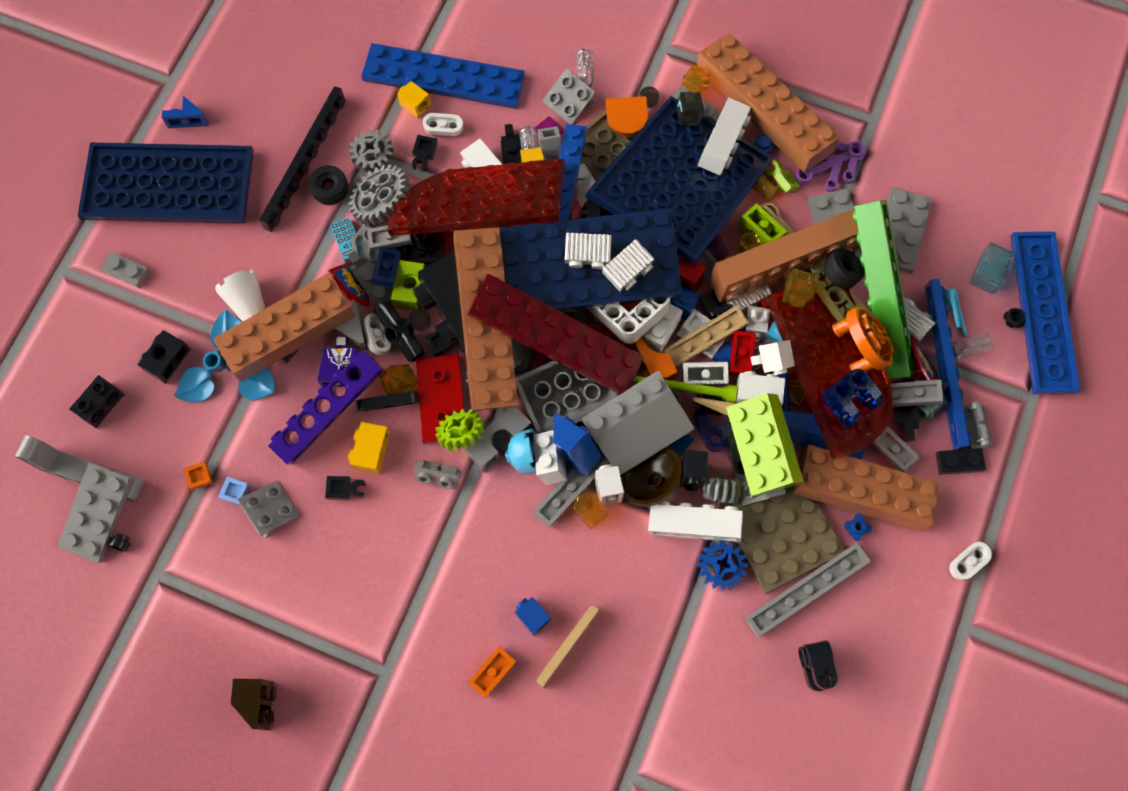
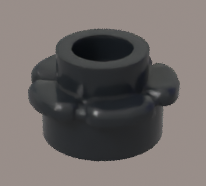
[1003,308,1026,328]
[108,533,132,552]

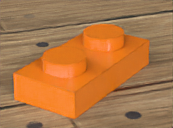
[468,646,517,699]

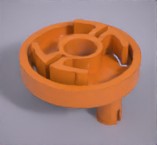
[832,305,894,377]

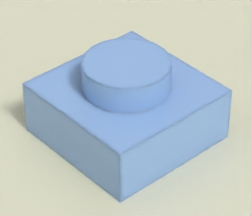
[218,477,250,506]

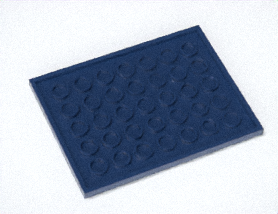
[585,96,774,265]

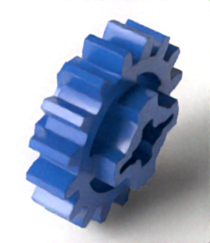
[697,540,748,591]

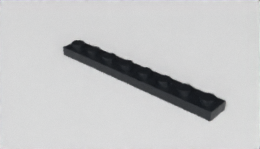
[259,86,346,232]

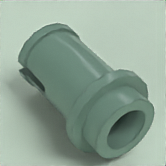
[918,396,948,419]

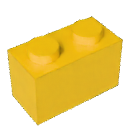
[348,422,390,474]

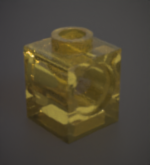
[681,63,711,98]

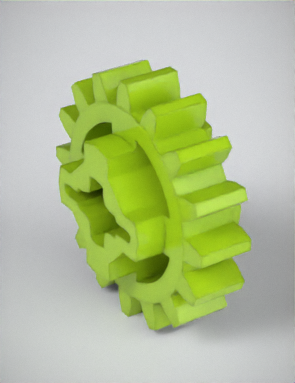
[435,409,485,452]

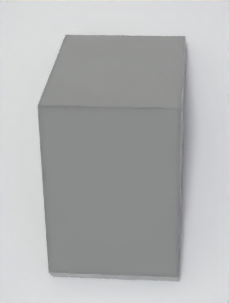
[335,303,368,350]

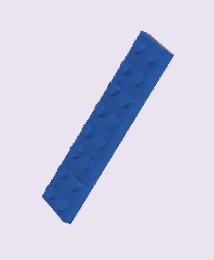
[361,43,525,109]
[1010,232,1080,395]

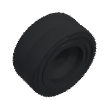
[309,165,348,205]
[823,248,865,290]

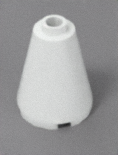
[215,269,266,322]

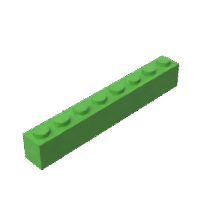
[853,200,916,380]

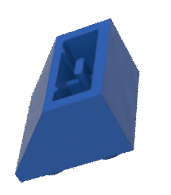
[553,413,602,476]

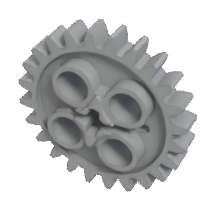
[348,164,411,225]

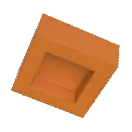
[183,461,213,491]

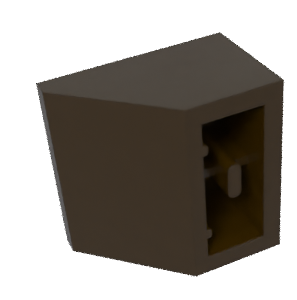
[230,678,276,730]

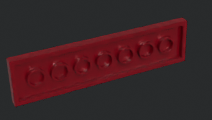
[466,273,644,394]

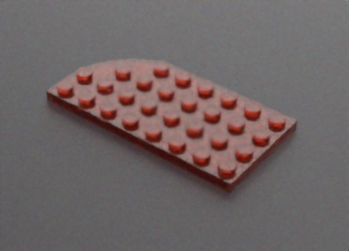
[387,159,565,236]
[765,286,893,459]

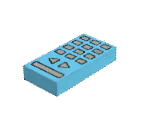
[330,217,363,262]

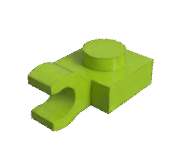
[765,160,801,193]

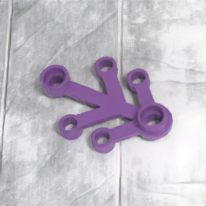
[795,141,866,192]

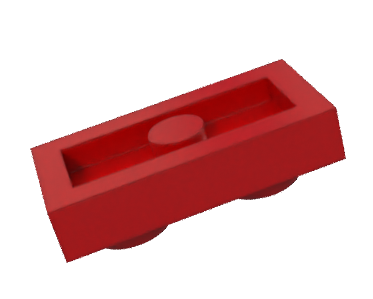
[729,331,756,375]

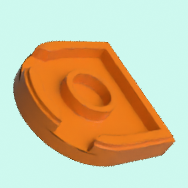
[606,96,648,137]

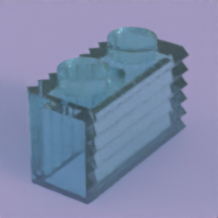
[969,242,1014,294]

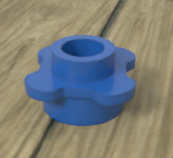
[844,514,872,541]

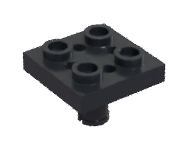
[402,223,445,265]

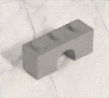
[464,407,532,472]

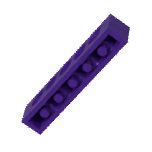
[268,350,385,465]

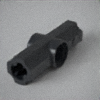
[373,300,425,363]

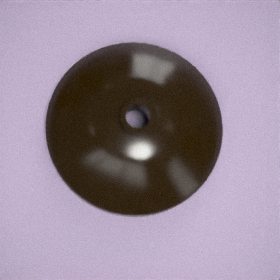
[620,448,683,507]

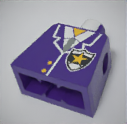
[318,337,362,387]

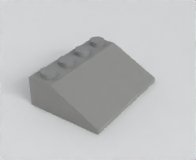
[515,360,618,434]
[582,371,695,475]

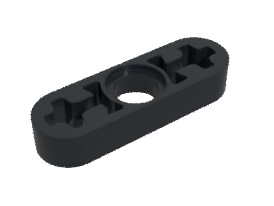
[355,391,419,412]

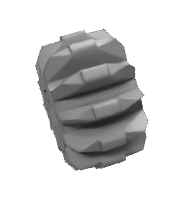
[703,476,741,503]

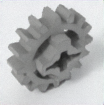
[348,129,394,173]

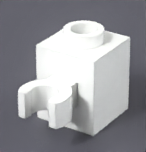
[743,306,770,341]
[750,340,795,375]

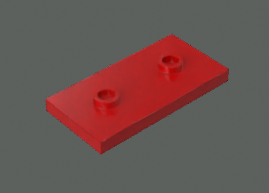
[416,354,464,444]

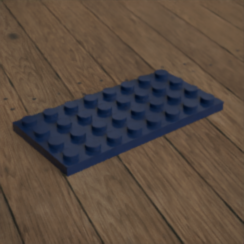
[77,142,254,223]
[499,208,683,310]

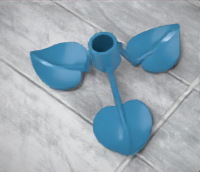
[174,310,275,402]

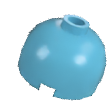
[505,428,537,474]

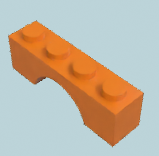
[616,301,678,381]

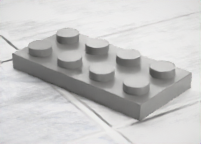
[887,187,932,274]
[806,188,862,260]
[57,462,133,563]

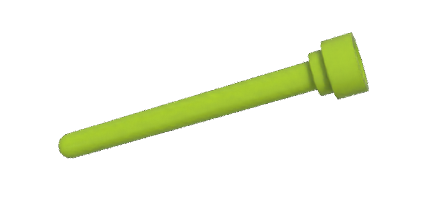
[632,376,737,403]

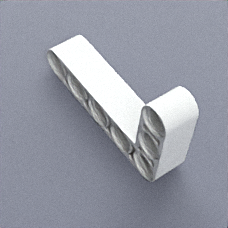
[586,297,671,344]

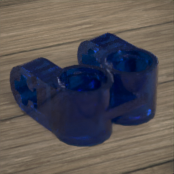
[823,369,884,427]
[693,410,732,452]

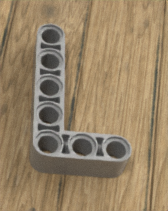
[15,435,145,502]

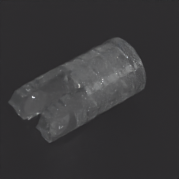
[575,48,594,88]
[519,126,539,150]
[951,333,993,361]

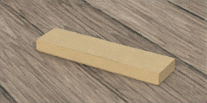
[663,305,749,368]
[536,605,599,688]

